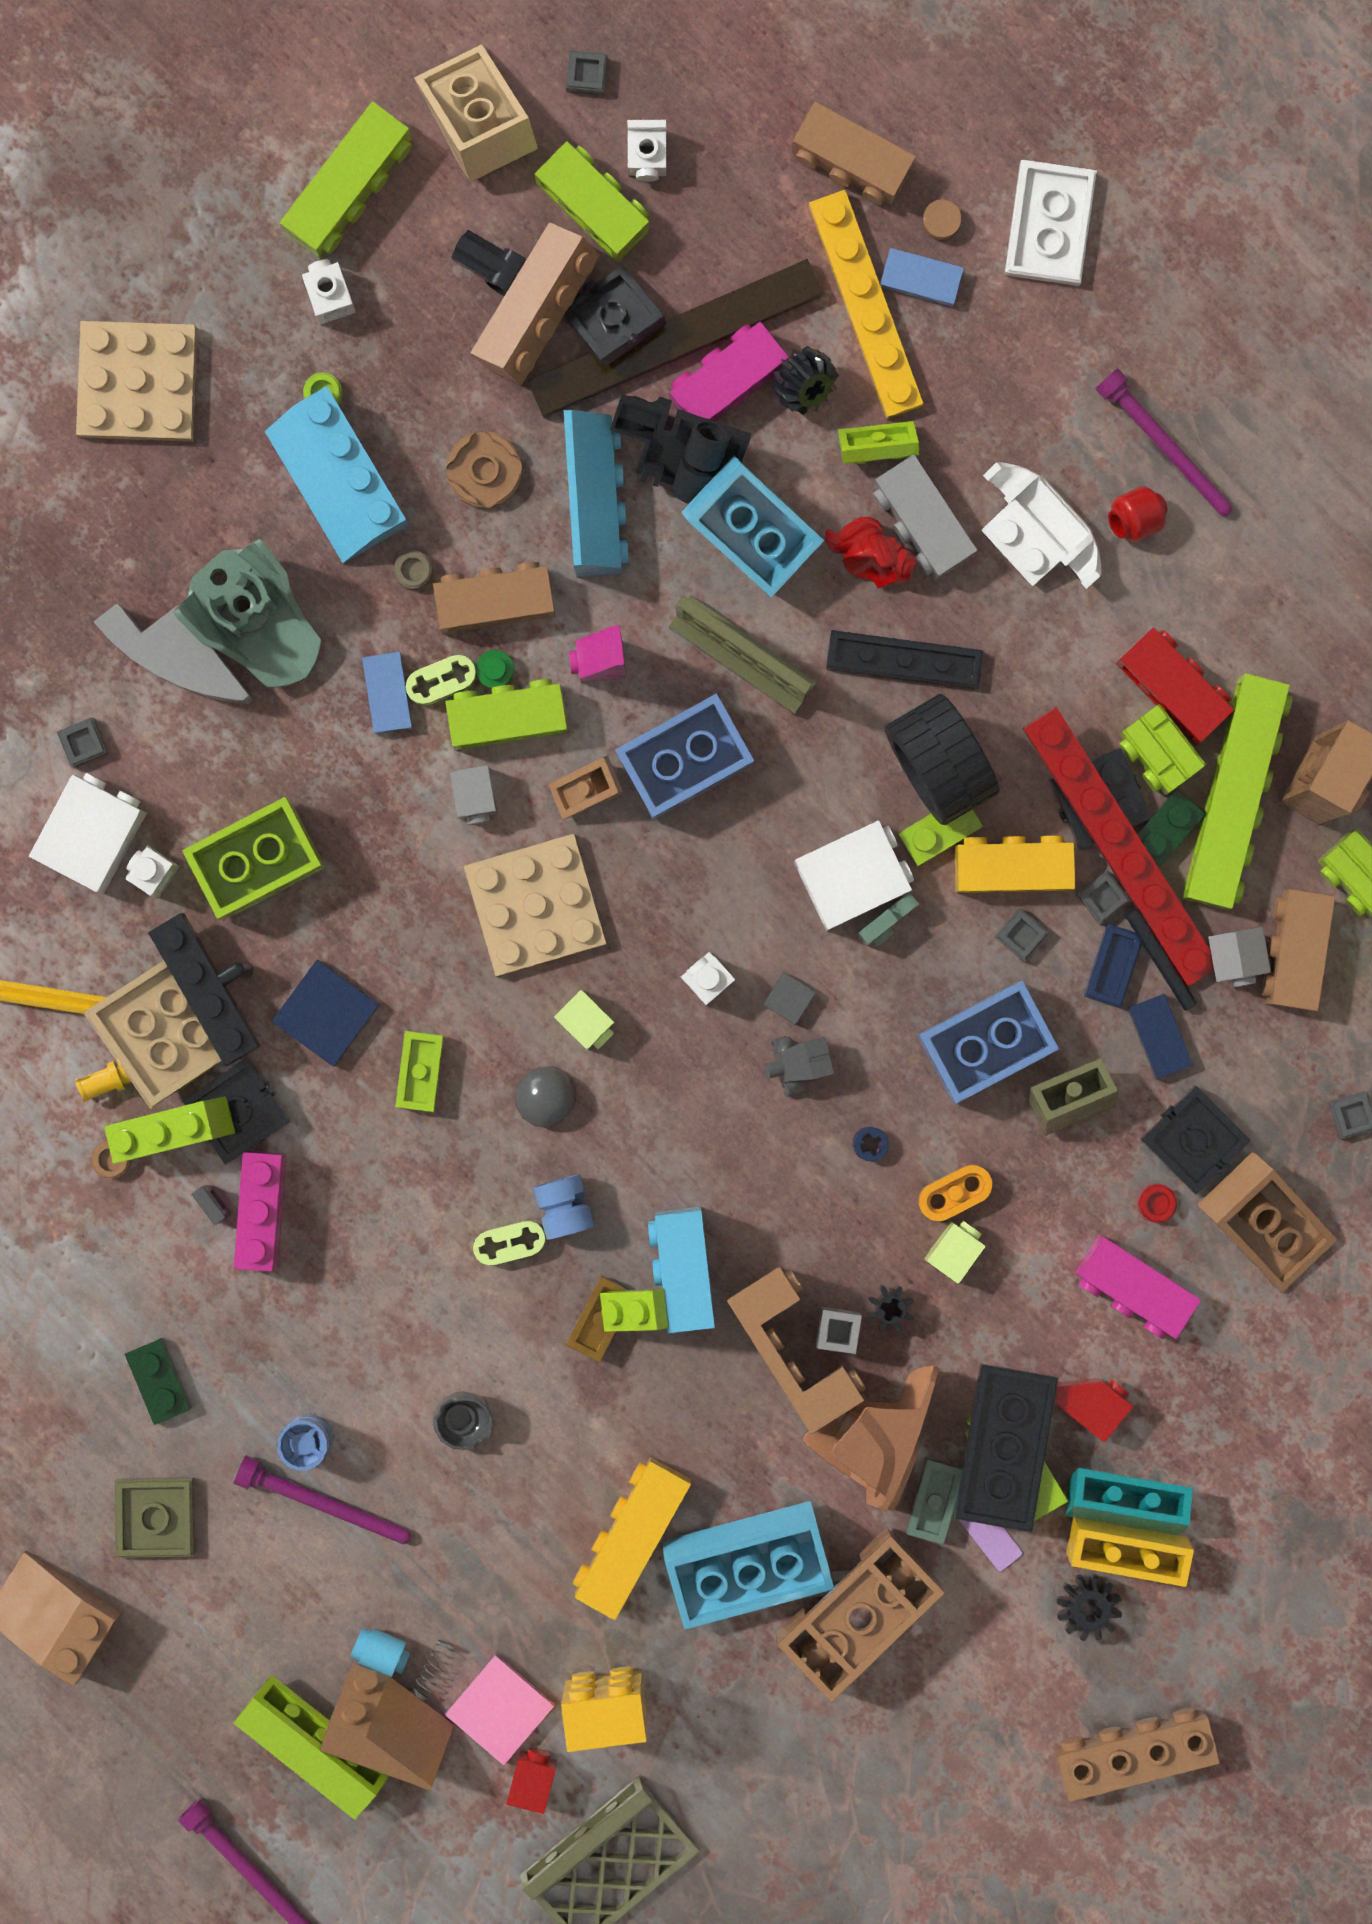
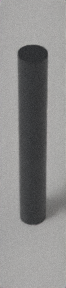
[1124,907,1197,1011]

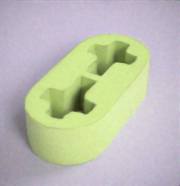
[406,655,477,706]
[473,1220,546,1265]

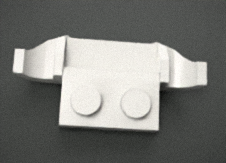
[981,462,1101,589]

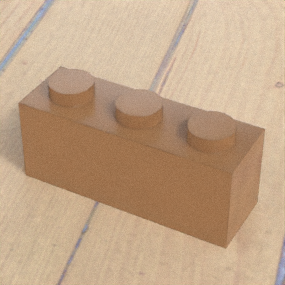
[791,101,916,206]
[433,562,556,634]
[1261,889,1335,1011]

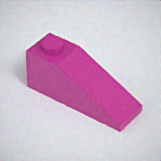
[569,625,626,683]

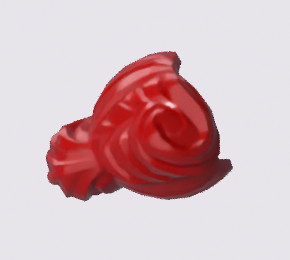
[825,516,917,588]

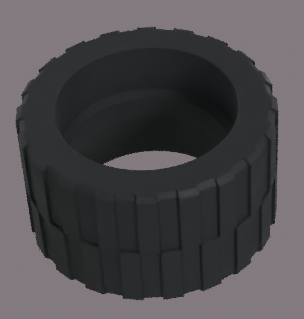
[885,694,1000,825]

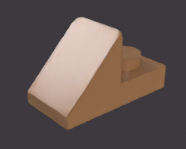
[548,756,623,820]

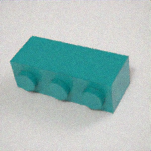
[1064,1468,1193,1535]

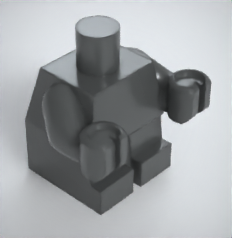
[764,1036,834,1097]

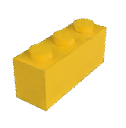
[955,836,1075,893]
[1066,1517,1194,1587]

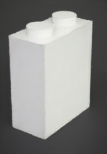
[29,773,147,894]
[794,820,914,931]

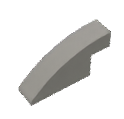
[94,603,254,704]

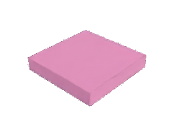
[445,1653,555,1765]

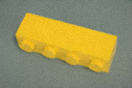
[572,1457,691,1621]

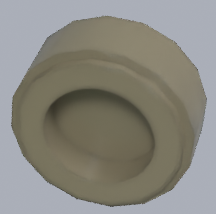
[394,550,433,590]

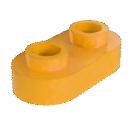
[918,1165,992,1221]

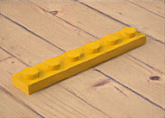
[809,190,923,420]

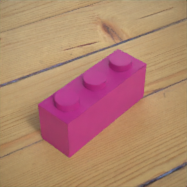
[669,322,789,422]
[234,1151,287,1272]
[1074,1234,1201,1340]

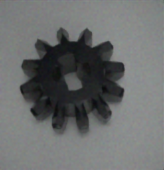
[771,346,839,415]
[1056,1574,1122,1641]

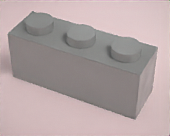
[872,454,977,581]

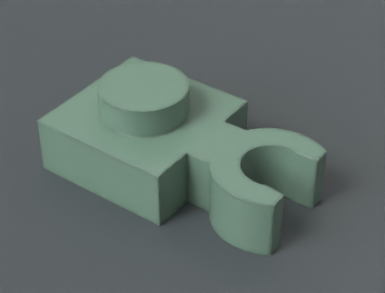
[857,892,919,946]

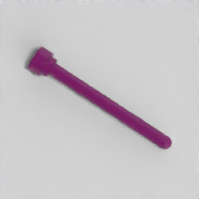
[1095,368,1232,516]
[233,1455,412,1544]
[177,1798,311,1924]

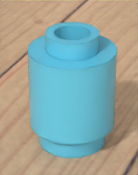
[350,1628,411,1678]

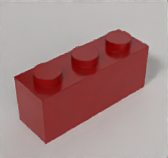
[1115,627,1234,746]

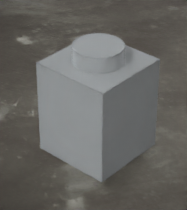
[450,765,498,825]
[1208,927,1271,987]
[816,1306,862,1354]

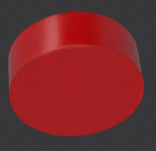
[1137,1184,1177,1223]

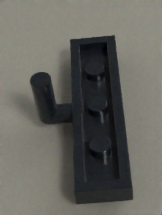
[148,913,261,1066]

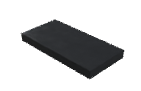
[954,1363,1058,1532]

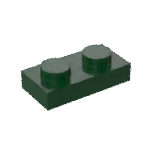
[1137,789,1205,868]
[124,1338,192,1425]

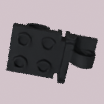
[610,394,751,504]

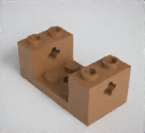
[727,1266,866,1434]
[775,1527,945,1703]

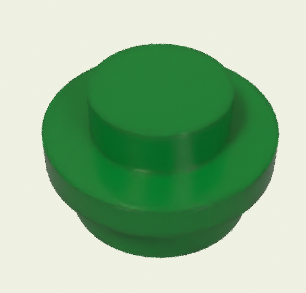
[476,650,514,688]

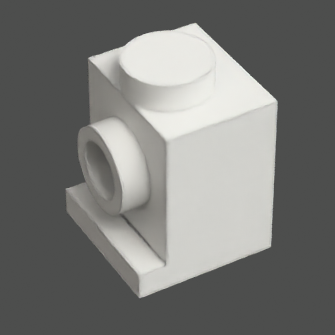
[627,120,666,182]
[302,259,356,325]
[126,845,180,898]
[681,952,735,1006]

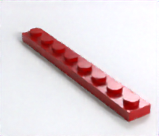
[1022,707,1214,986]

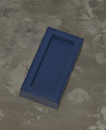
[1083,923,1142,1008]
[1127,994,1193,1079]

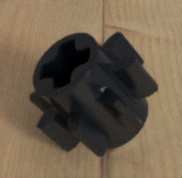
[867,1285,914,1332]

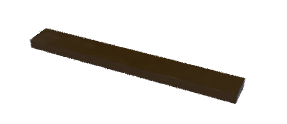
[528,259,823,418]

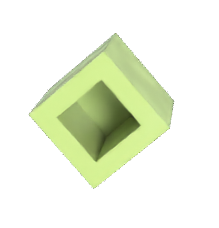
[554,990,615,1050]
[924,1221,986,1284]

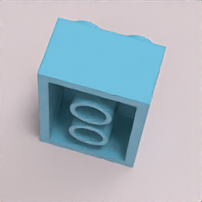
[681,455,824,598]
[648,1207,715,1333]

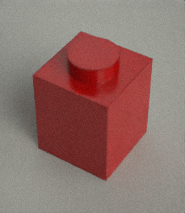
[506,1748,557,1814]

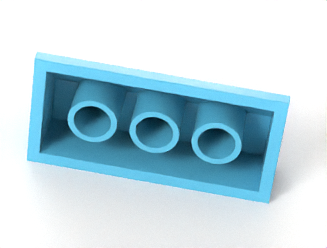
[265,386,409,564]
[564,410,629,577]
[662,1501,834,1630]

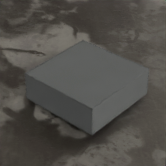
[566,50,608,96]
[57,717,109,768]
[1076,870,1131,924]
[994,908,1049,962]
[763,972,816,1025]
[1328,1091,1372,1139]
[191,1185,231,1225]

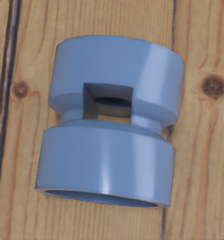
[533,1174,595,1240]
[277,1414,333,1471]

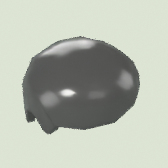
[515,1066,576,1127]
[433,1391,493,1450]

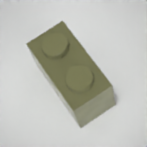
[1029,1058,1118,1136]

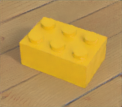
[561,1666,648,1752]

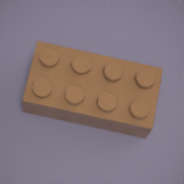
[1279,720,1372,825]

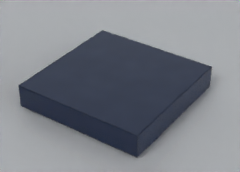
[271,960,380,1067]

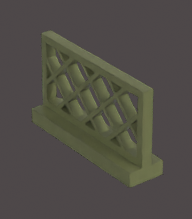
[669,595,817,715]
[520,1776,700,1924]

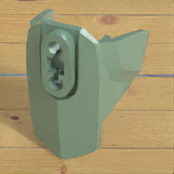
[173,539,322,688]

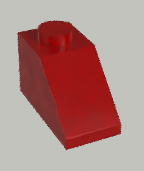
[1054,1378,1133,1443]

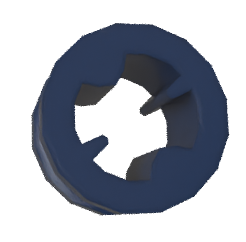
[852,1127,888,1162]

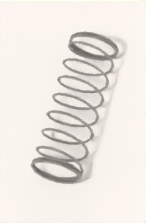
[410,1640,455,1701]

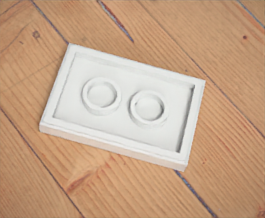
[1004,160,1097,286]

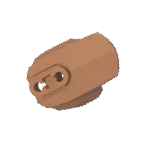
[803,1365,939,1512]

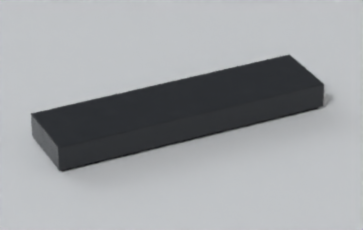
[826,630,983,689]

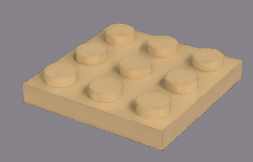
[76,321,197,442]
[463,834,606,977]
[84,960,222,1109]

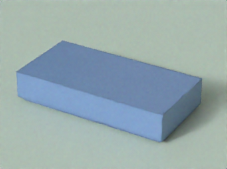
[880,248,964,307]
[362,652,413,734]

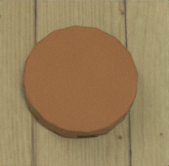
[446,432,523,509]

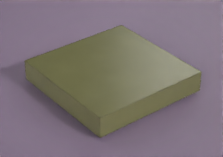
[115,1477,195,1558]

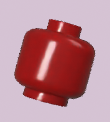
[1108,486,1168,543]

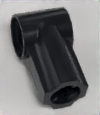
[451,230,527,296]

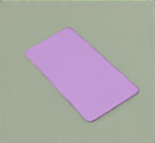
[959,1520,1023,1572]

